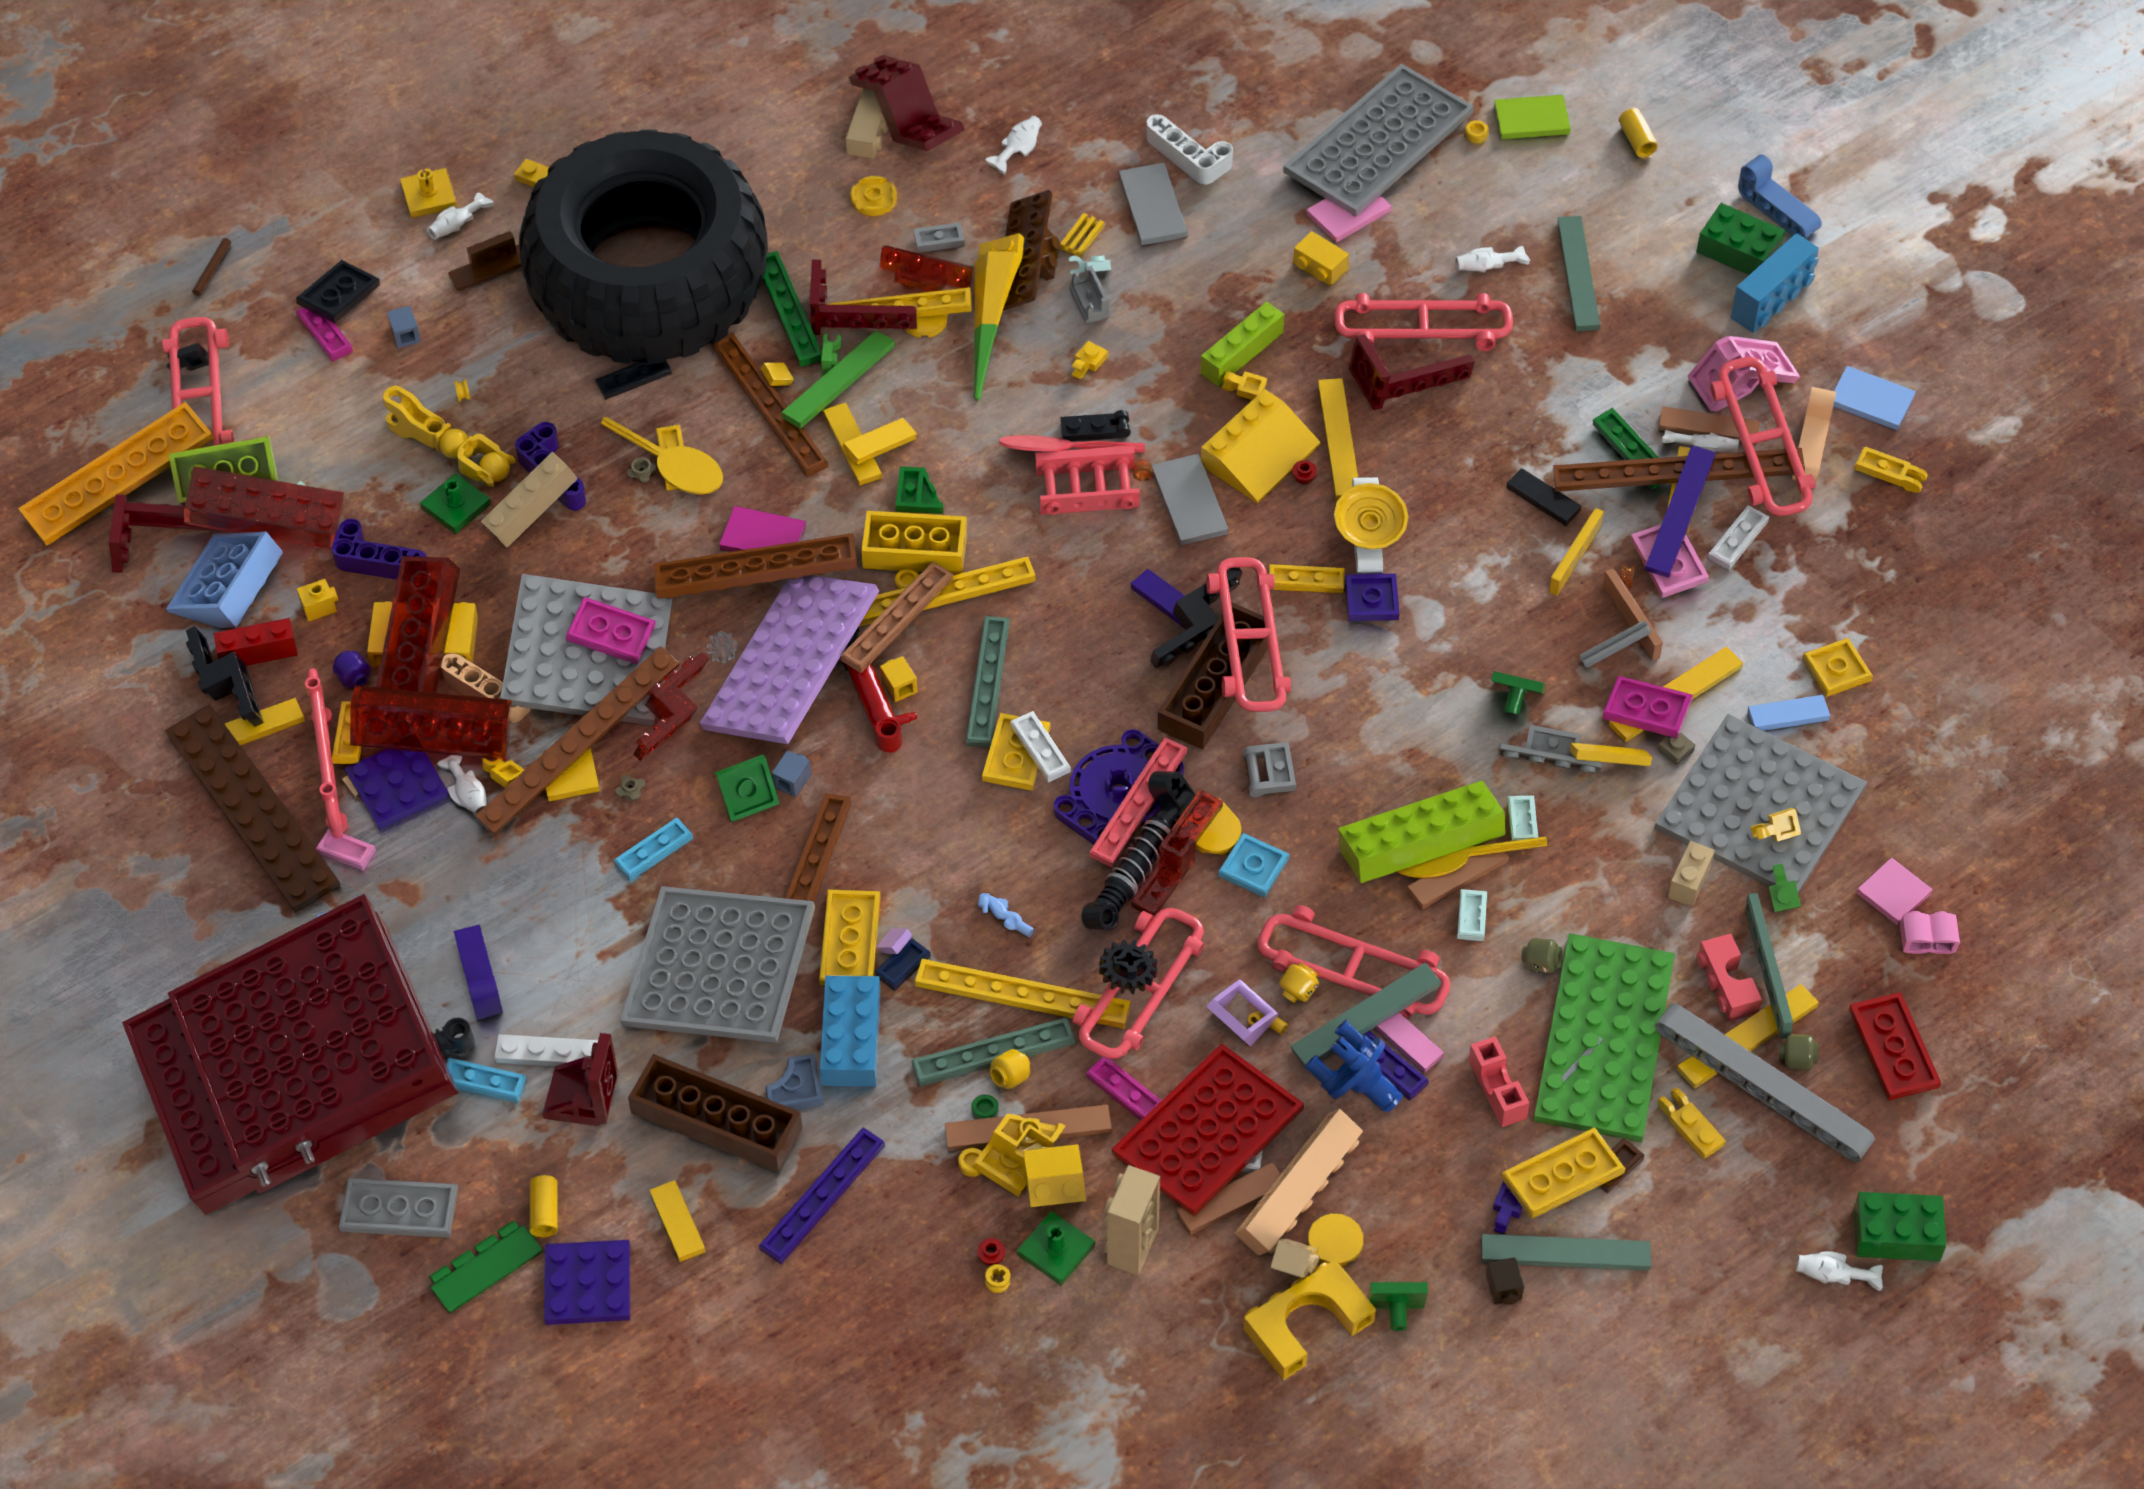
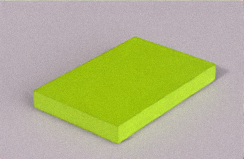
[1494,94,1571,139]

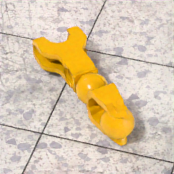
[383,386,516,487]

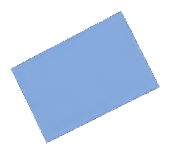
[1833,366,1916,431]

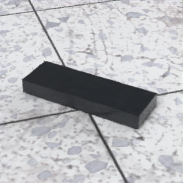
[595,359,672,400]
[1506,468,1581,526]

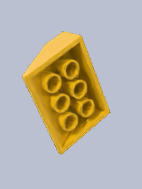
[1201,389,1321,504]

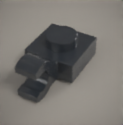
[166,343,209,371]

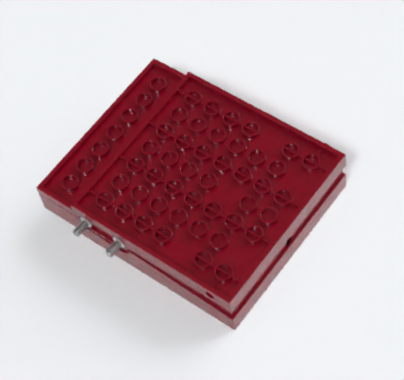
[122,894,459,1215]

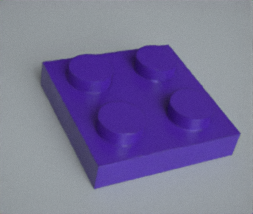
[1345,573,1400,621]

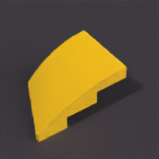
[972,1113,1066,1197]

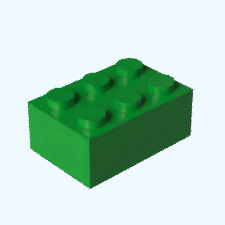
[1696,203,1785,275]
[1854,1192,1946,1261]

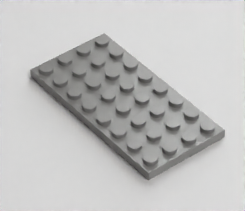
[1283,63,1474,216]

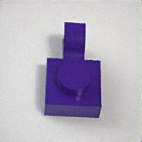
[1493,1182,1523,1235]

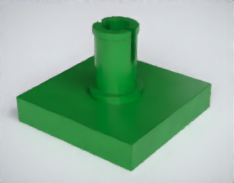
[420,473,491,534]
[1491,671,1547,715]
[715,755,780,822]
[1017,1211,1095,1286]
[1367,1282,1428,1331]

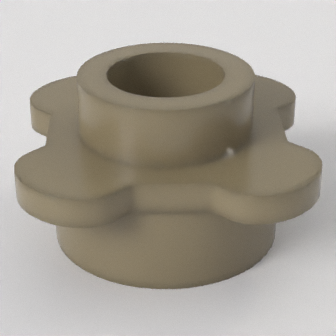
[627,457,656,483]
[616,775,646,801]

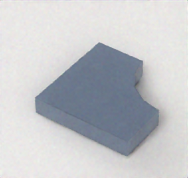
[765,1054,824,1110]

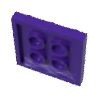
[344,736,449,830]
[544,1239,630,1325]

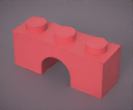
[1696,933,1762,1021]
[1468,1036,1529,1127]

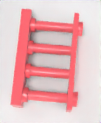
[1035,445,1140,515]

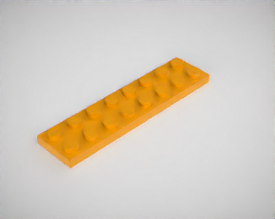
[18,402,214,546]

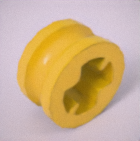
[454,379,470,402]
[985,1265,1010,1293]

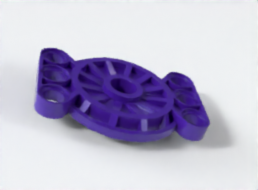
[1054,729,1184,845]

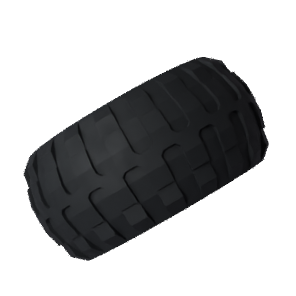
[519,129,768,364]

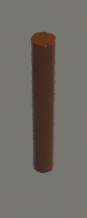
[192,238,231,296]

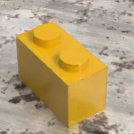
[1293,231,1349,286]

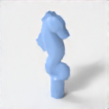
[978,893,1034,938]

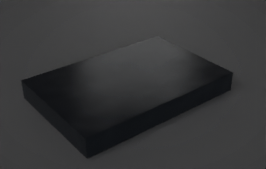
[296,260,380,323]

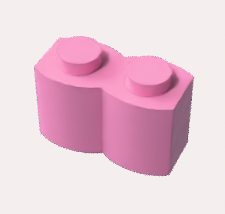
[1899,911,1960,954]

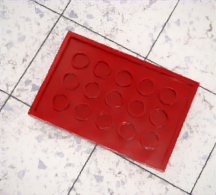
[1112,1043,1304,1216]

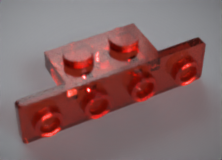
[879,245,973,292]

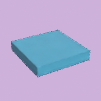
[1218,833,1290,898]

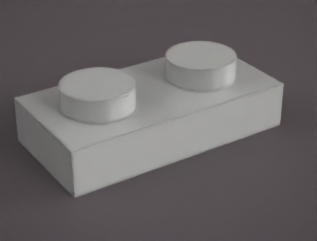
[914,222,964,253]

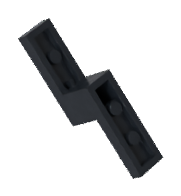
[1150,568,1243,668]
[186,626,264,727]

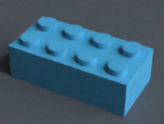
[1730,233,1819,333]
[820,976,881,1087]

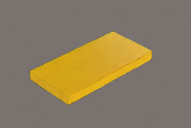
[819,890,881,985]
[1501,1127,1625,1219]

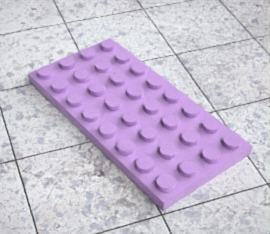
[699,575,879,744]

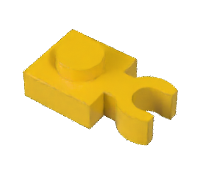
[482,753,524,788]

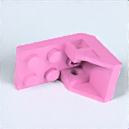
[1687,336,1800,412]

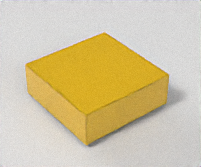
[761,363,794,386]

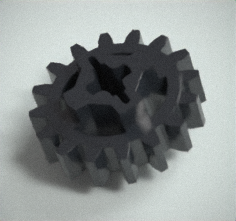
[1099,939,1158,994]

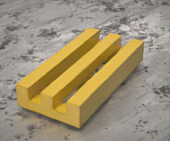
[1060,213,1104,258]

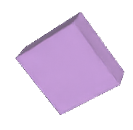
[876,928,912,954]

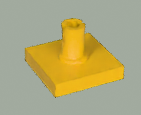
[400,168,457,218]

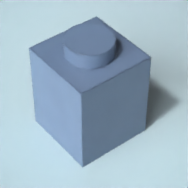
[387,306,421,348]
[772,750,811,798]

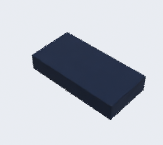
[875,937,931,991]

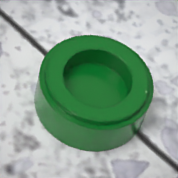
[971,1094,999,1120]

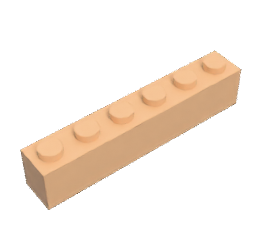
[1234,1109,1363,1256]

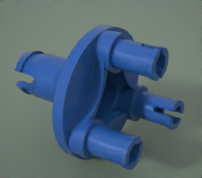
[1304,1020,1403,1112]

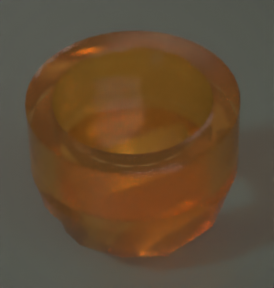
[1133,459,1153,481]

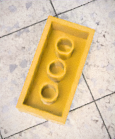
[861,511,967,574]

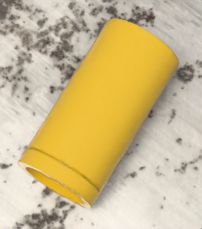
[1618,108,1658,158]
[530,1175,558,1238]

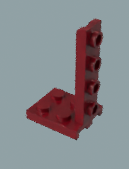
[809,259,917,335]
[1348,334,1475,410]
[109,494,230,573]

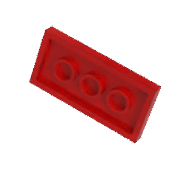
[1849,992,1942,1101]

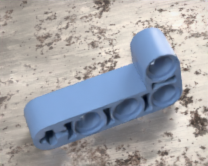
[1738,154,1822,239]

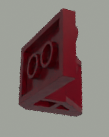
[542,1033,619,1126]

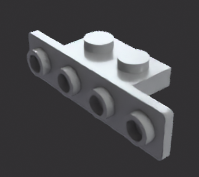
[1499,725,1602,773]

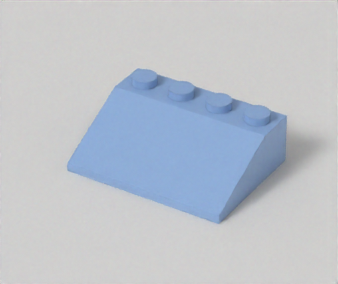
[166,532,283,628]

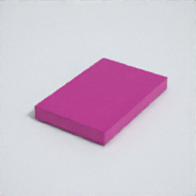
[719,506,806,552]
[566,597,656,665]
[1603,676,1693,738]

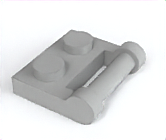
[1242,742,1296,797]

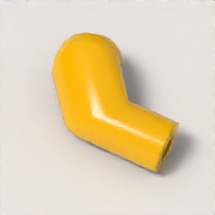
[1247,1011,1289,1035]

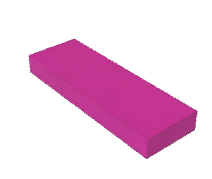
[296,307,353,362]
[1086,1057,1162,1121]

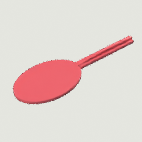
[999,435,1145,453]

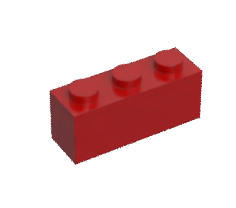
[213,618,298,666]

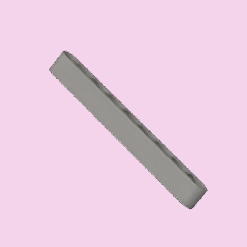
[1655,1003,1875,1162]

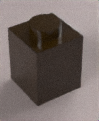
[1486,1257,1524,1305]

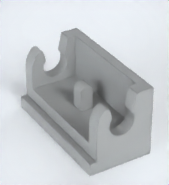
[1070,266,1109,324]

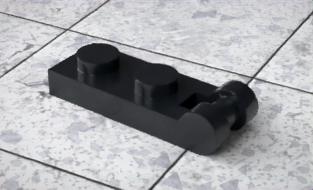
[1060,410,1131,442]

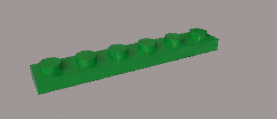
[763,251,822,367]

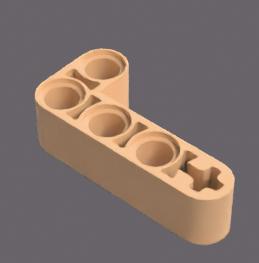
[1791,387,1836,485]
[440,653,532,723]

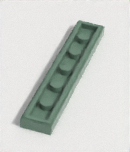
[1557,216,1600,332]
[966,616,1010,748]
[1745,893,1793,1039]
[1291,962,1441,1066]
[911,1017,1075,1087]
[1481,1234,1651,1271]

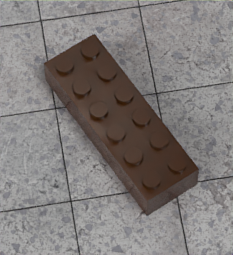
[1158,602,1268,749]
[628,1054,803,1172]

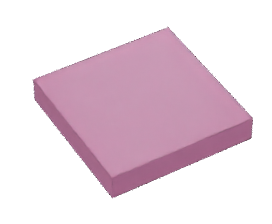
[1856,858,1933,926]

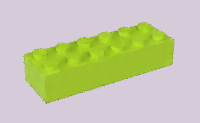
[1338,780,1506,883]

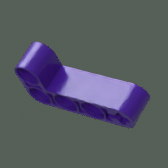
[515,422,586,510]
[331,519,430,583]
[454,924,503,1020]

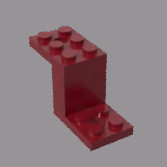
[848,55,965,151]

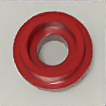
[1292,460,1317,484]
[977,1238,1005,1266]

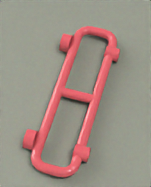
[1334,293,1513,351]
[162,317,235,446]
[1710,357,1815,516]
[1206,557,1291,712]
[305,668,348,839]
[1257,905,1451,1018]
[1072,908,1204,1059]

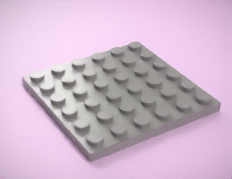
[500,574,673,726]
[1654,714,1867,894]
[620,886,815,1043]

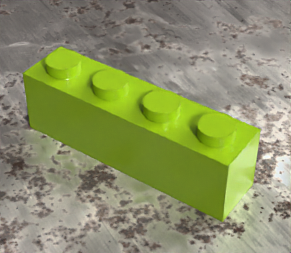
[1201,301,1285,387]

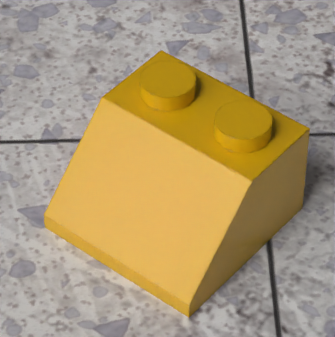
[1023,1144,1086,1207]

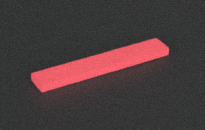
[1089,737,1187,868]

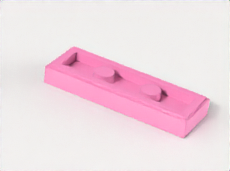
[1374,1012,1444,1073]

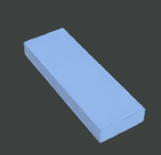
[1747,695,1830,731]

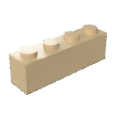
[846,88,888,159]
[481,451,578,548]

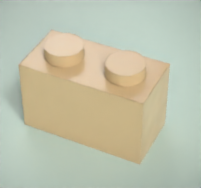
[1668,841,1715,907]
[1271,1238,1320,1278]

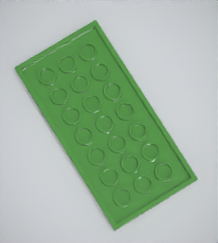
[1534,933,1675,1142]

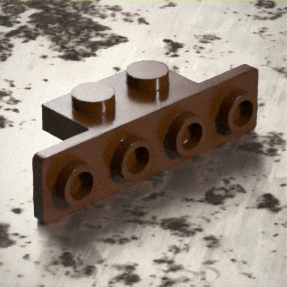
[448,231,522,291]

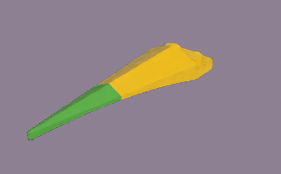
[974,233,1024,401]

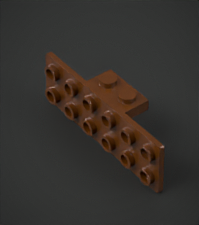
[1003,190,1060,311]

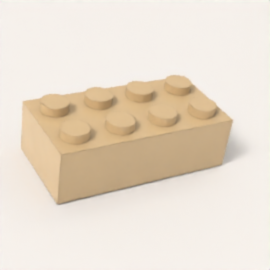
[1104,1165,1160,1276]

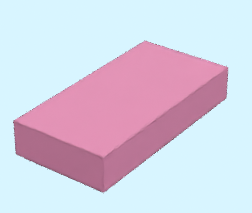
[316,828,376,871]

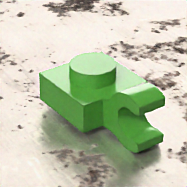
[821,334,842,377]
[1769,863,1801,913]

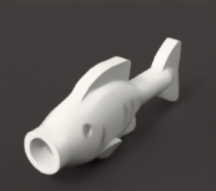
[986,116,1042,175]
[427,193,494,240]
[1455,246,1530,272]
[1662,430,1739,453]
[437,750,487,815]
[1795,1251,1883,1291]

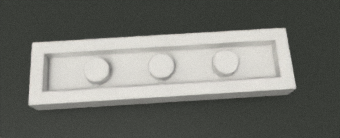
[495,1034,598,1067]

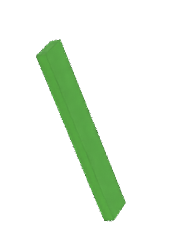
[782,330,895,429]

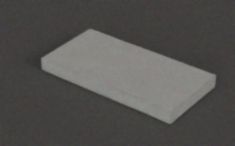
[1119,163,1187,245]
[1151,454,1229,546]
[339,1178,459,1238]

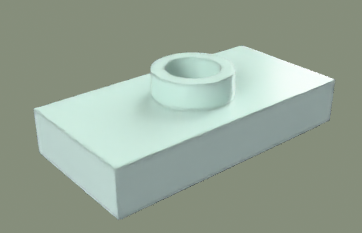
[1507,796,1538,841]
[1457,889,1487,941]

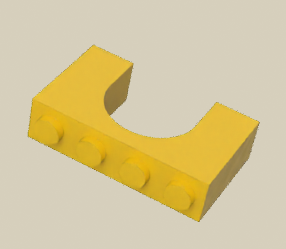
[367,601,478,667]
[1243,1259,1376,1381]

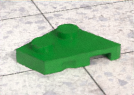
[895,466,944,514]

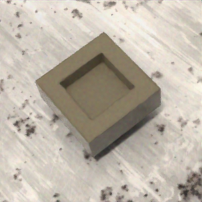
[1658,732,1696,765]

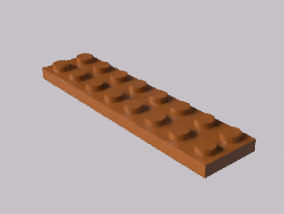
[654,533,857,599]

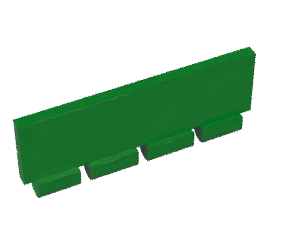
[429,1220,543,1314]

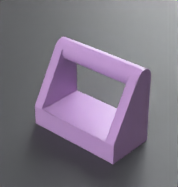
[1206,980,1279,1047]

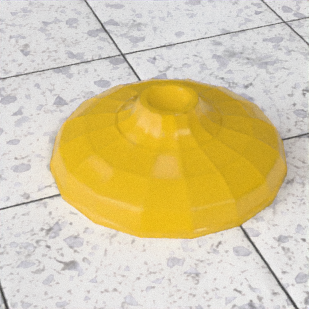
[1334,483,1409,550]

